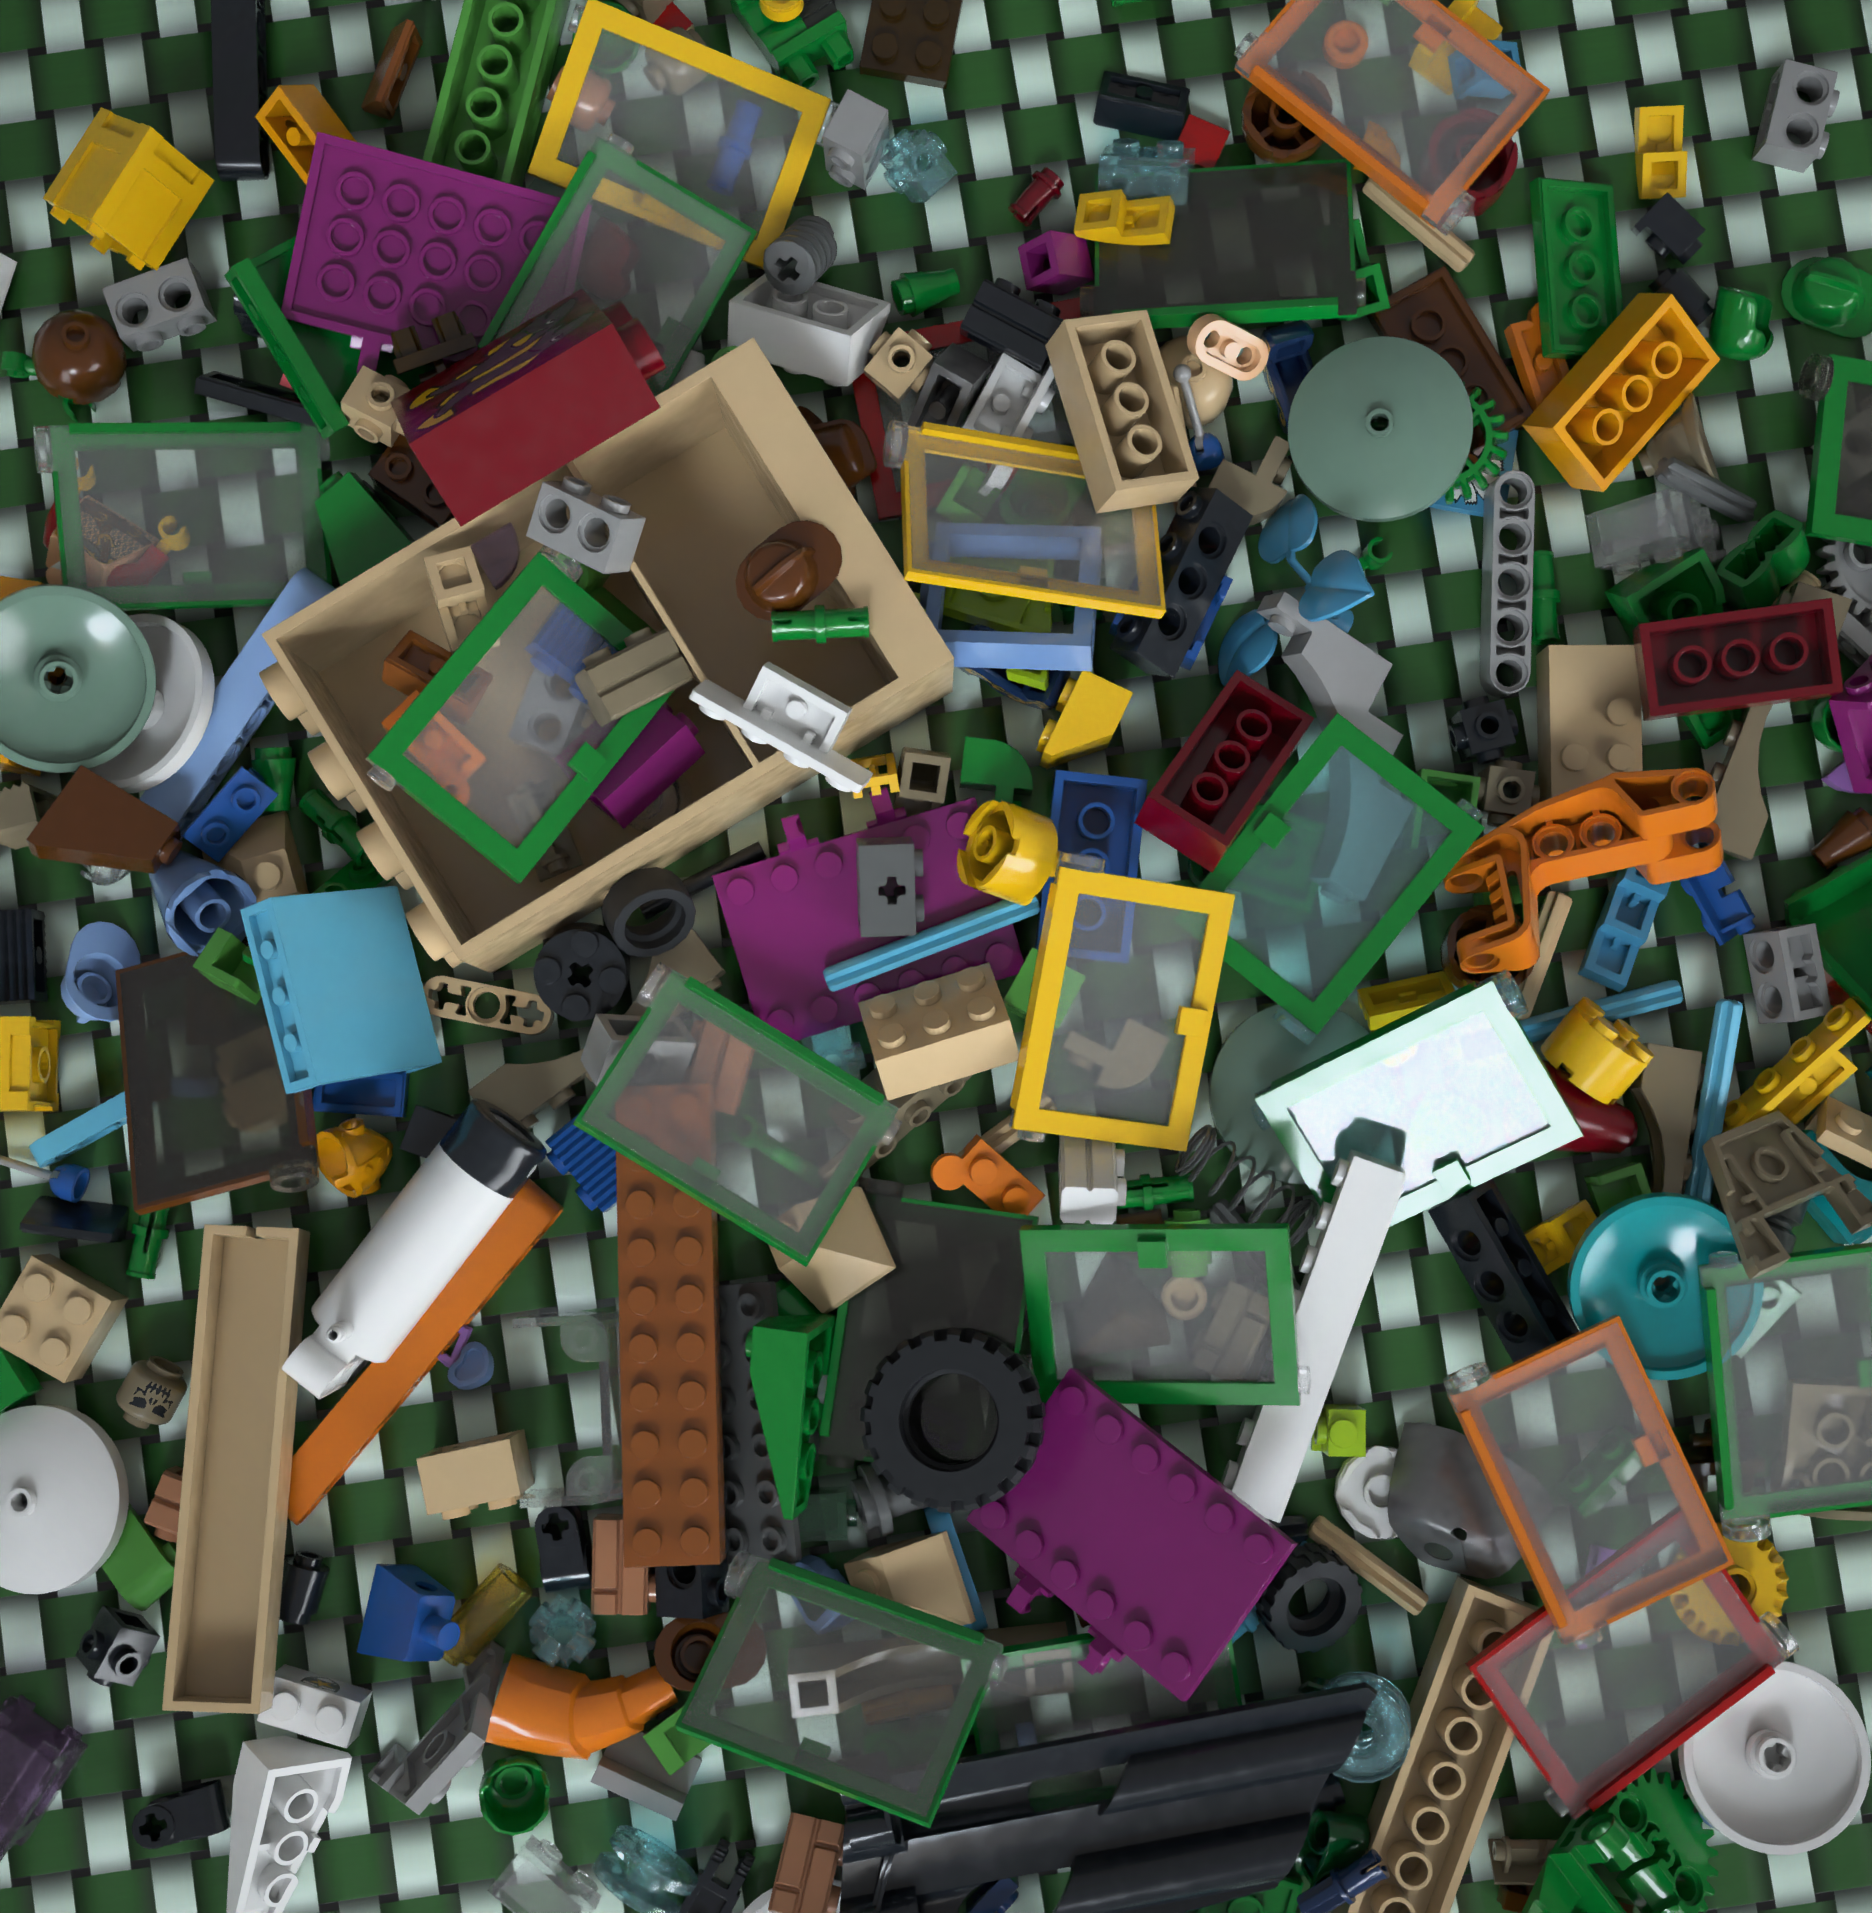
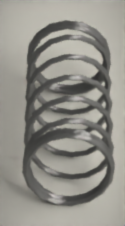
[1175,1125,1318,1248]

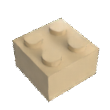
[0,1253,129,1383]
[416,1429,535,1520]

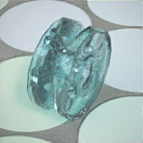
[1321,1672,1412,1783]
[592,1825,699,1913]

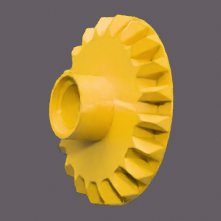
[1668,1522,1789,1645]

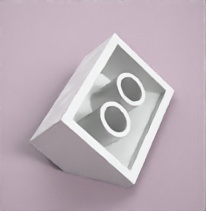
[727,274,891,386]

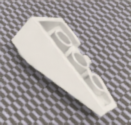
[226,1735,352,1913]

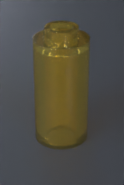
[442,1563,533,1667]

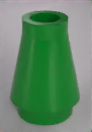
[891,268,960,317]
[251,746,297,811]

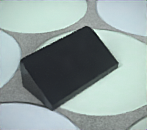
[1093,71,1190,142]
[19,1196,129,1243]

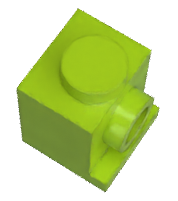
[1311,1404,1366,1457]

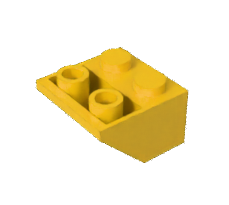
[1036,671,1133,769]

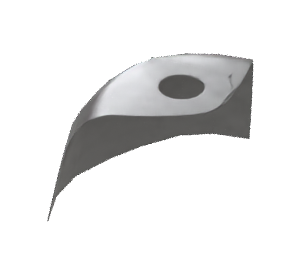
[1388,1422,1552,1579]

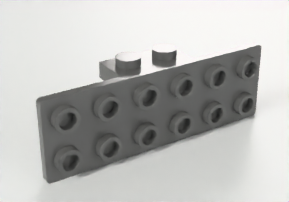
[719,1281,820,1564]

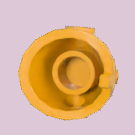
[316,1118,393,1198]

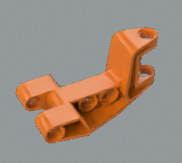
[1443,768,1724,974]

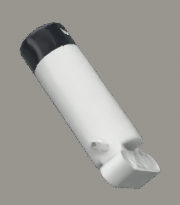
[282,1098,547,1399]

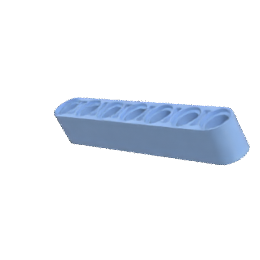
[139,568,336,840]

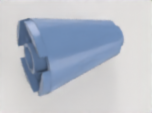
[149,850,257,956]

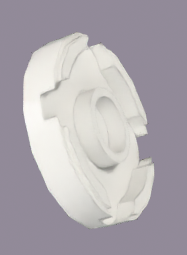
[1334,1445,1398,1539]

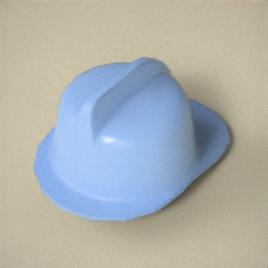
[61,921,140,1024]

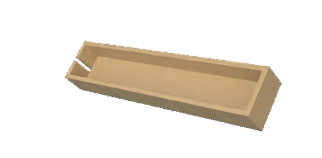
[162,1224,310,1714]

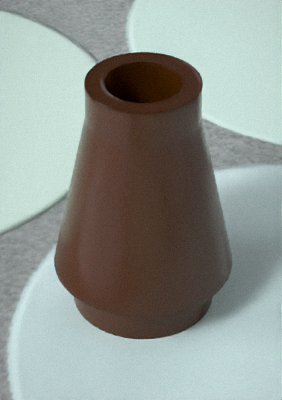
[1810,807,1872,871]

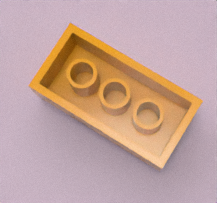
[1522,293,1720,492]

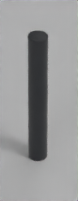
[639,841,766,920]

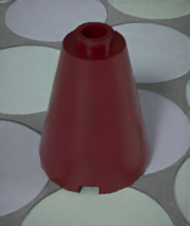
[1502,1060,1638,1154]

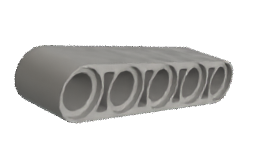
[1479,470,1535,698]

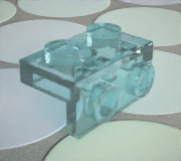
[1098,138,1196,205]

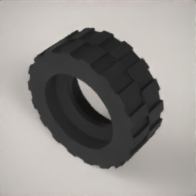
[1255,1543,1363,1653]

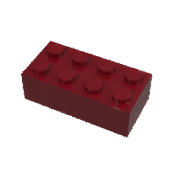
[1632,598,1843,721]
[1134,670,1314,873]

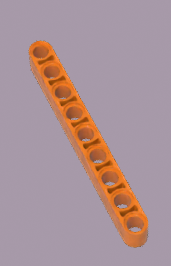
[287,1178,564,1526]

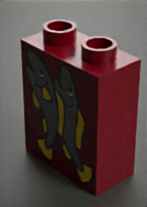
[391,289,666,527]

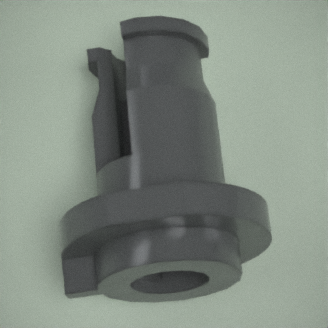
[850,1462,922,1540]

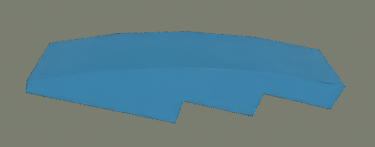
[1578,867,1671,992]

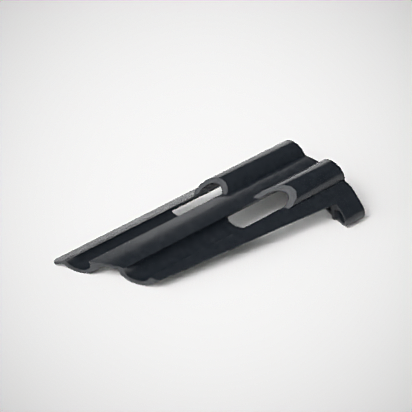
[836,1682,1377,1913]

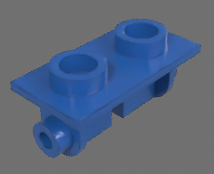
[181,766,278,862]
[1680,859,1756,946]

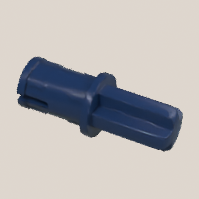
[1297,1849,1390,1913]

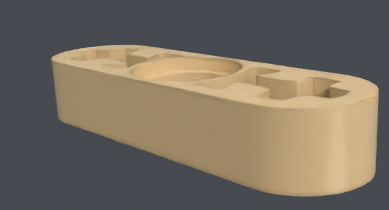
[423,976,554,1035]

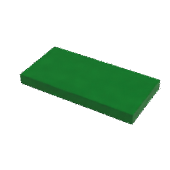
[1529,177,1623,360]

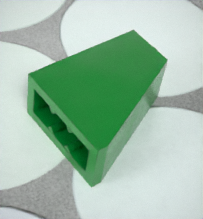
[314,471,415,586]

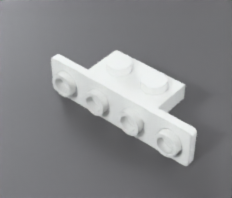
[961,353,1055,499]
[689,661,873,793]

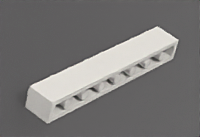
[1221,1149,1408,1523]

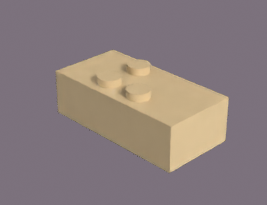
[1045,310,1199,514]
[1536,645,1643,802]

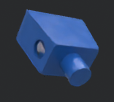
[357,1564,460,1662]

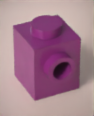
[1018,230,1095,295]

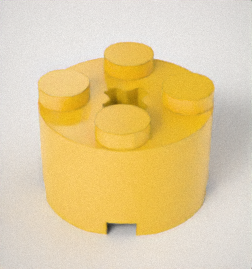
[957,800,1063,906]
[1540,996,1654,1105]

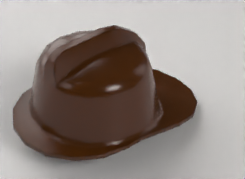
[797,406,877,497]
[735,520,842,621]
[654,1612,768,1692]

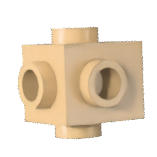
[863,327,934,404]
[341,366,410,448]

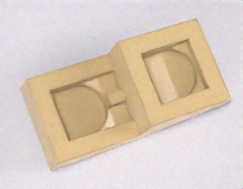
[424,546,499,654]

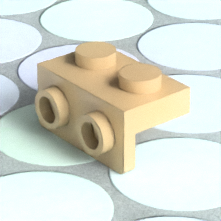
[1805,1096,1872,1169]

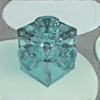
[879,129,958,203]
[801,1026,867,1098]
[528,1594,597,1669]

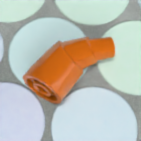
[485,1653,679,1760]

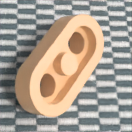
[1187,314,1269,381]

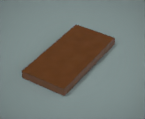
[1367,266,1533,454]

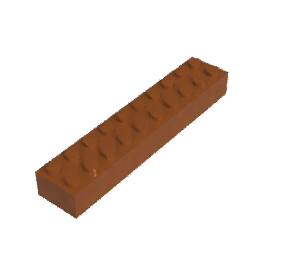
[615,1084,726,1568]

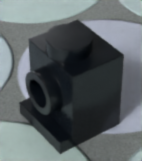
[1631,192,1706,265]

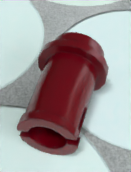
[1008,167,1064,227]

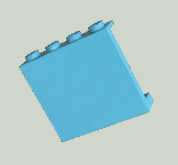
[240,886,442,1094]

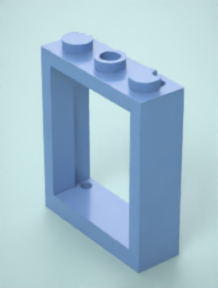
[920,525,1101,672]

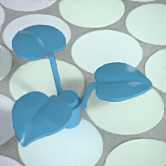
[1218,494,1375,686]

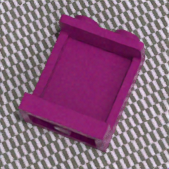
[1828,654,1872,794]

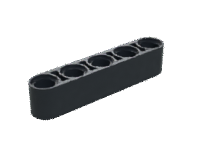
[211,0,270,182]

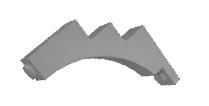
[1256,591,1414,904]

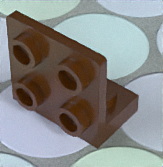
[368,434,455,529]

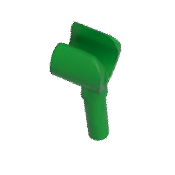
[1358,537,1393,571]

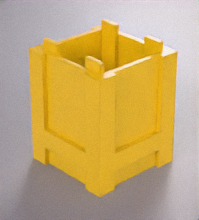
[43,107,215,271]
[0,1016,61,1112]

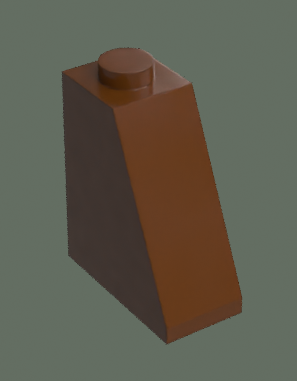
[26,765,183,874]

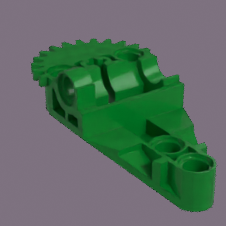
[1521,1768,1719,1913]

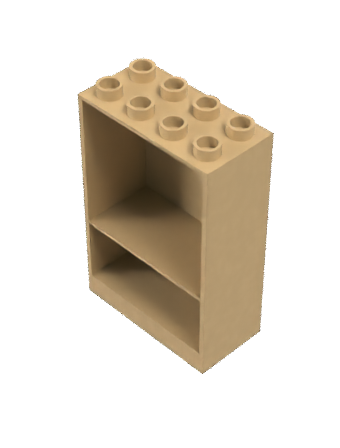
[259,337,954,974]

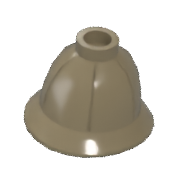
[1638,393,1719,480]

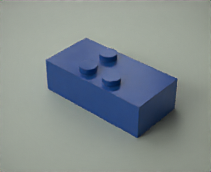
[1035,770,1148,963]

